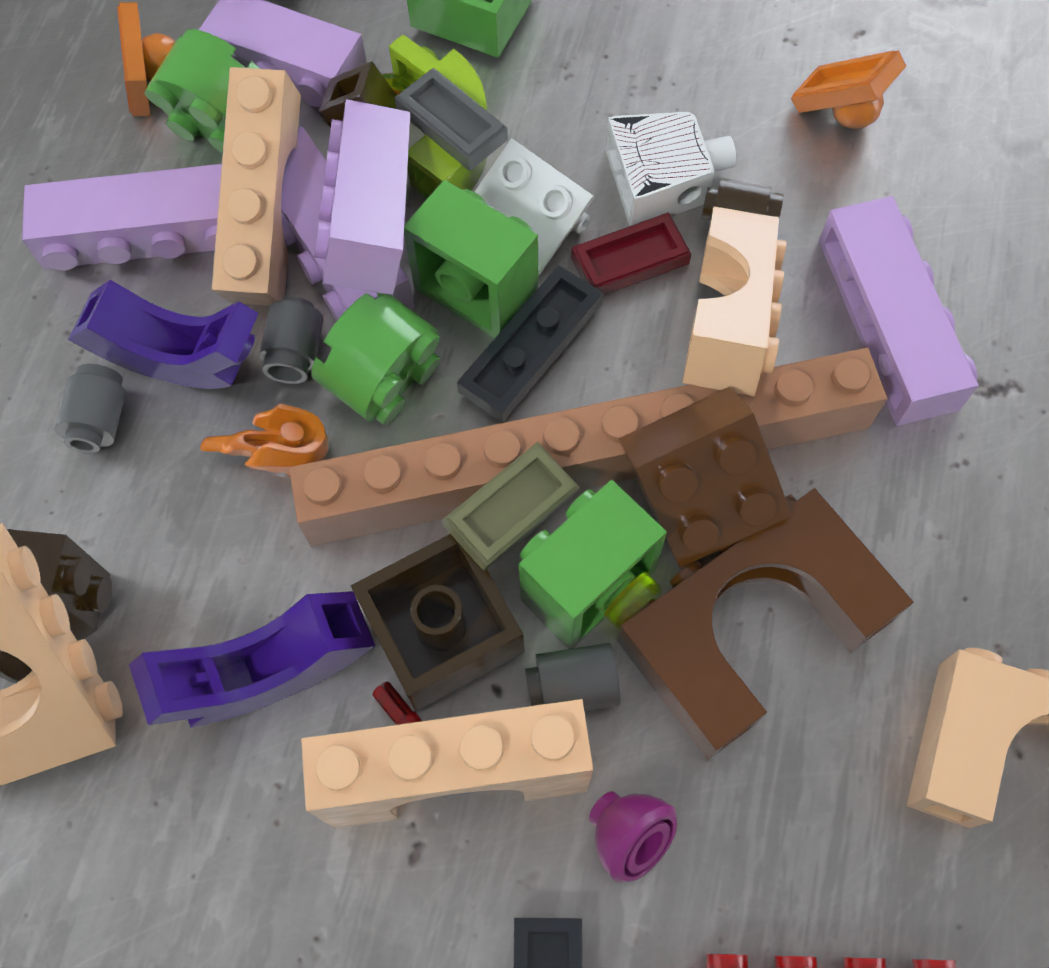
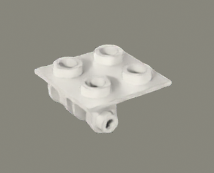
[475,138,594,276]

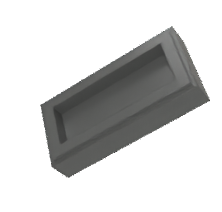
[395,67,508,171]

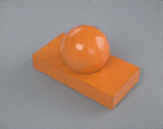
[117,2,175,116]
[791,50,906,130]

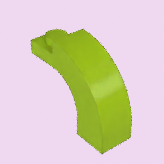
[388,34,487,198]

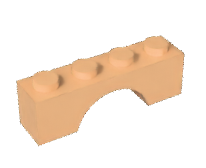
[212,67,301,305]
[682,206,786,397]

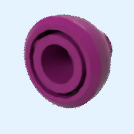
[589,791,677,883]

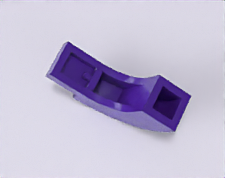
[68,280,259,389]
[129,591,376,728]

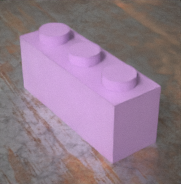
[199,0,367,107]

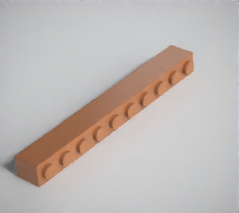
[289,347,888,547]

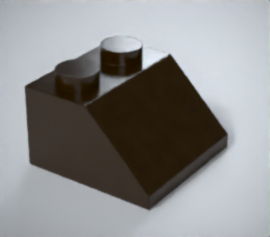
[0,529,112,683]

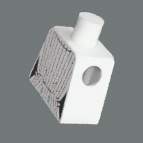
[606,112,736,226]

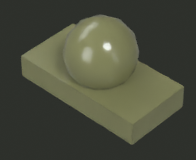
[442,442,579,571]

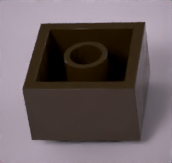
[350,534,525,712]

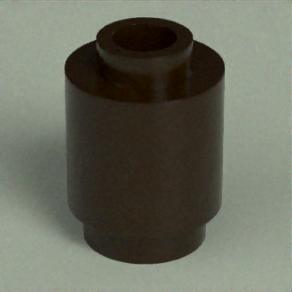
[701,178,784,221]

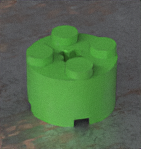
[144,29,260,153]
[312,293,441,426]

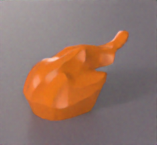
[200,404,329,477]

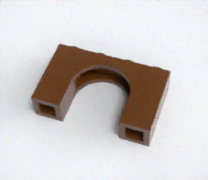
[617,488,914,761]

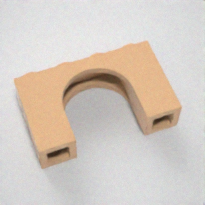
[0,523,123,786]
[906,648,1049,828]
[301,699,593,828]

